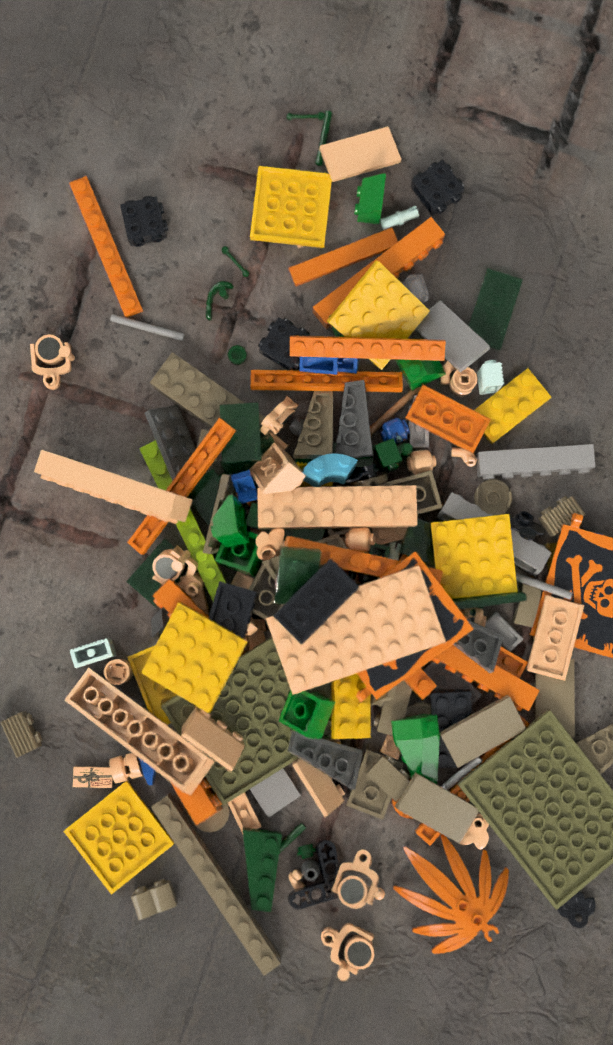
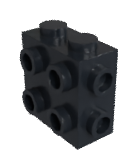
[411,159,464,216]
[120,196,169,247]
[258,317,310,370]

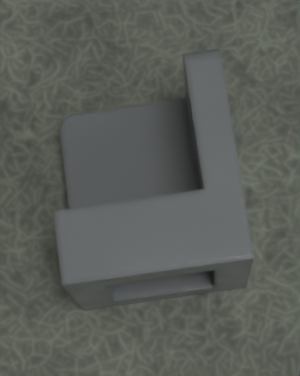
[151,609,170,639]

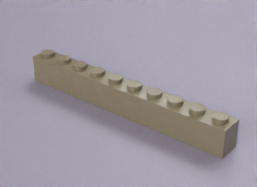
[151,793,281,976]

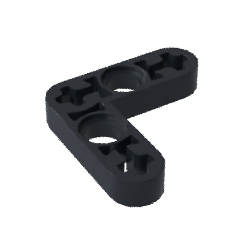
[288,839,343,910]

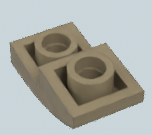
[513,583,541,627]

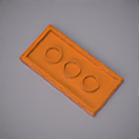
[405,384,491,454]

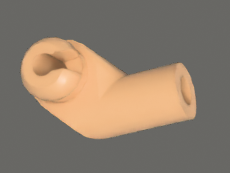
[451,447,477,467]

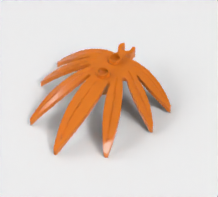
[393,834,509,954]

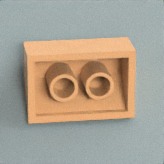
[249,442,305,494]
[182,707,245,771]
[293,758,345,817]

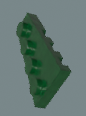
[243,828,282,912]

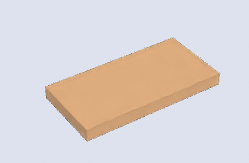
[319,127,401,182]
[526,595,584,681]

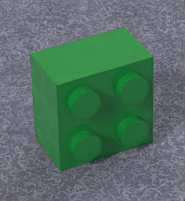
[215,531,265,577]

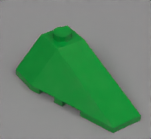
[391,714,440,784]

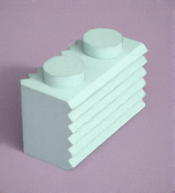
[477,360,504,395]
[70,638,116,668]

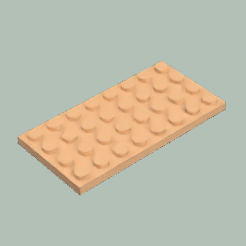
[266,565,445,694]

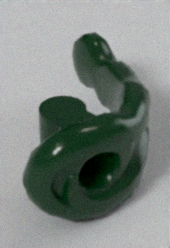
[206,281,234,321]

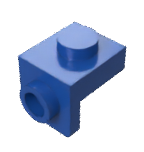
[231,470,258,504]

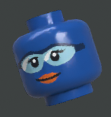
[380,417,410,444]

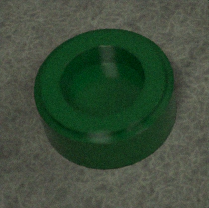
[228,345,247,365]

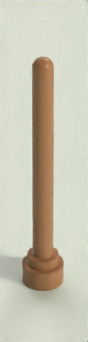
[370,384,427,438]

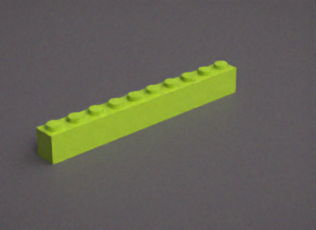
[139,440,227,601]

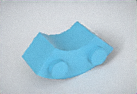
[303,454,357,487]

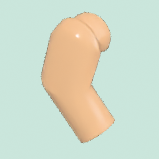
[440,361,456,385]
[288,869,307,894]

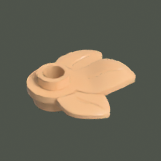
[256,528,285,561]
[458,812,489,850]

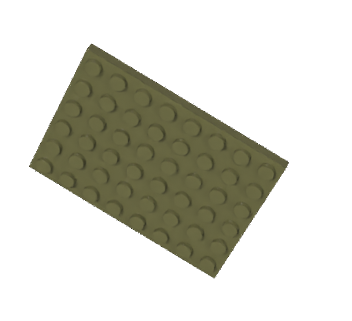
[161,637,331,805]
[457,710,613,910]

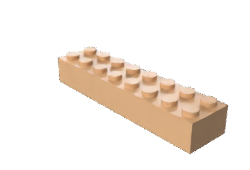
[34,450,192,524]
[258,485,417,530]
[65,668,215,795]

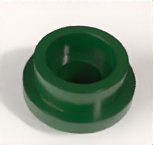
[297,844,316,859]

